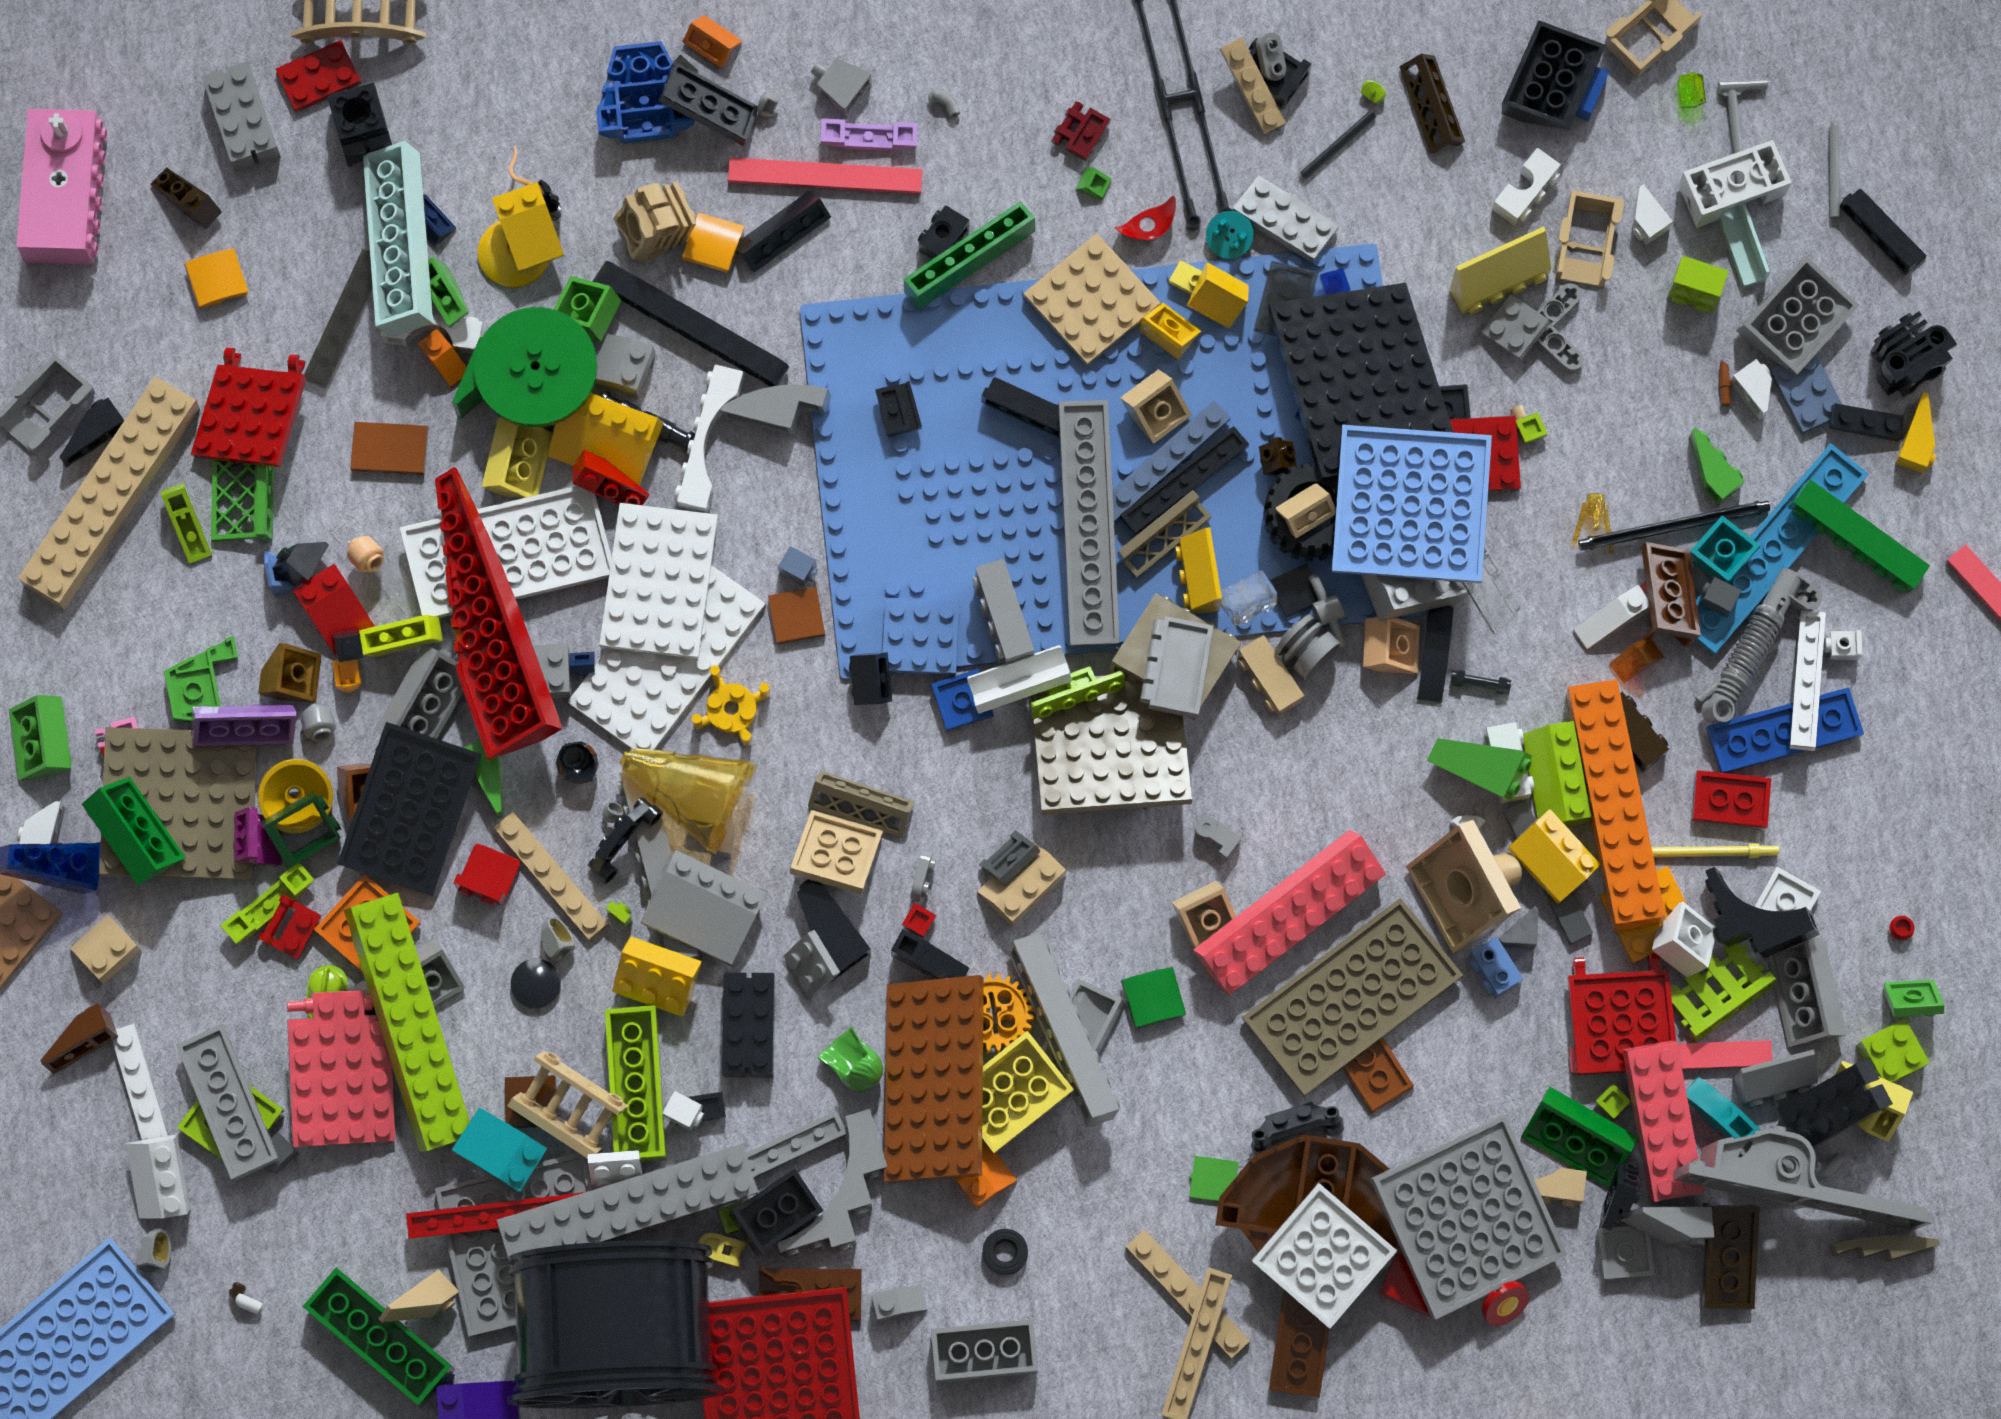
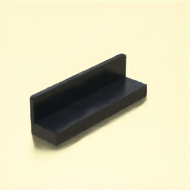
[1840,189,1926,275]
[736,191,831,272]
[981,377,1060,438]

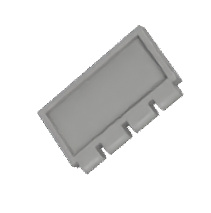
[1140,616,1214,718]

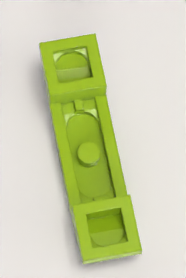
[220,863,315,945]

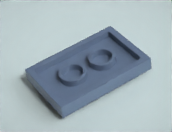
[1769,354,1843,435]

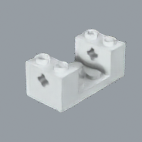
[1678,140,1792,228]

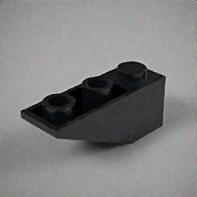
[891,929,970,979]

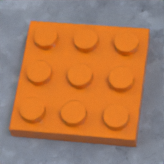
[314,874,421,973]

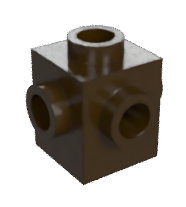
[1259,437,1297,477]

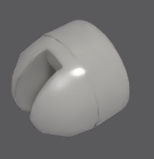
[602,801,624,823]

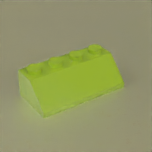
[1523,721,1592,827]

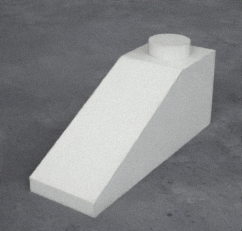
[1573,585,1650,650]

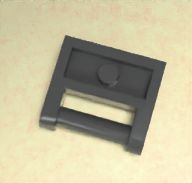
[979,830,1040,885]

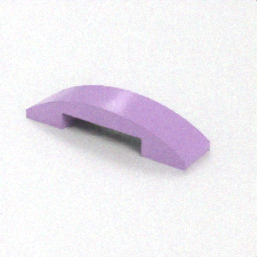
[820,119,917,151]

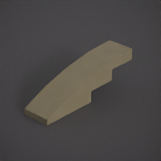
[1830,1235,1940,1262]

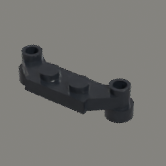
[588,797,663,884]
[1251,1102,1344,1156]

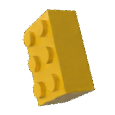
[612,936,702,1017]

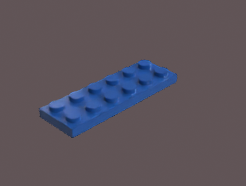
[1706,687,1864,773]

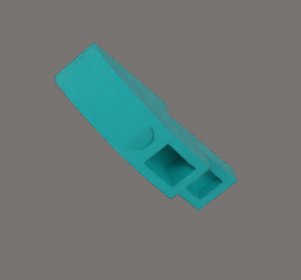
[1686,1077,1760,1139]

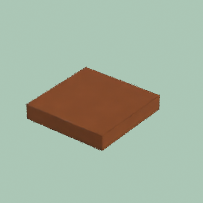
[768,587,825,644]

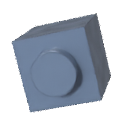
[778,546,818,587]

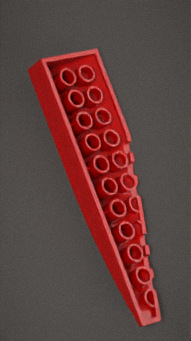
[435,467,563,760]

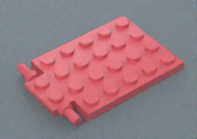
[287,990,395,1147]

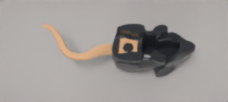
[509,146,562,221]

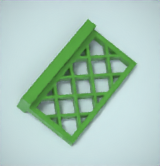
[211,460,274,542]

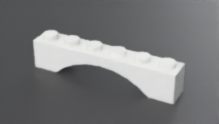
[674,365,744,513]

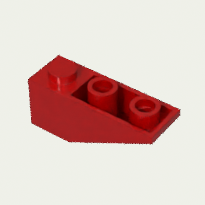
[572,449,649,506]

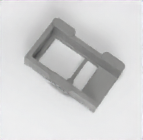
[0,354,95,455]

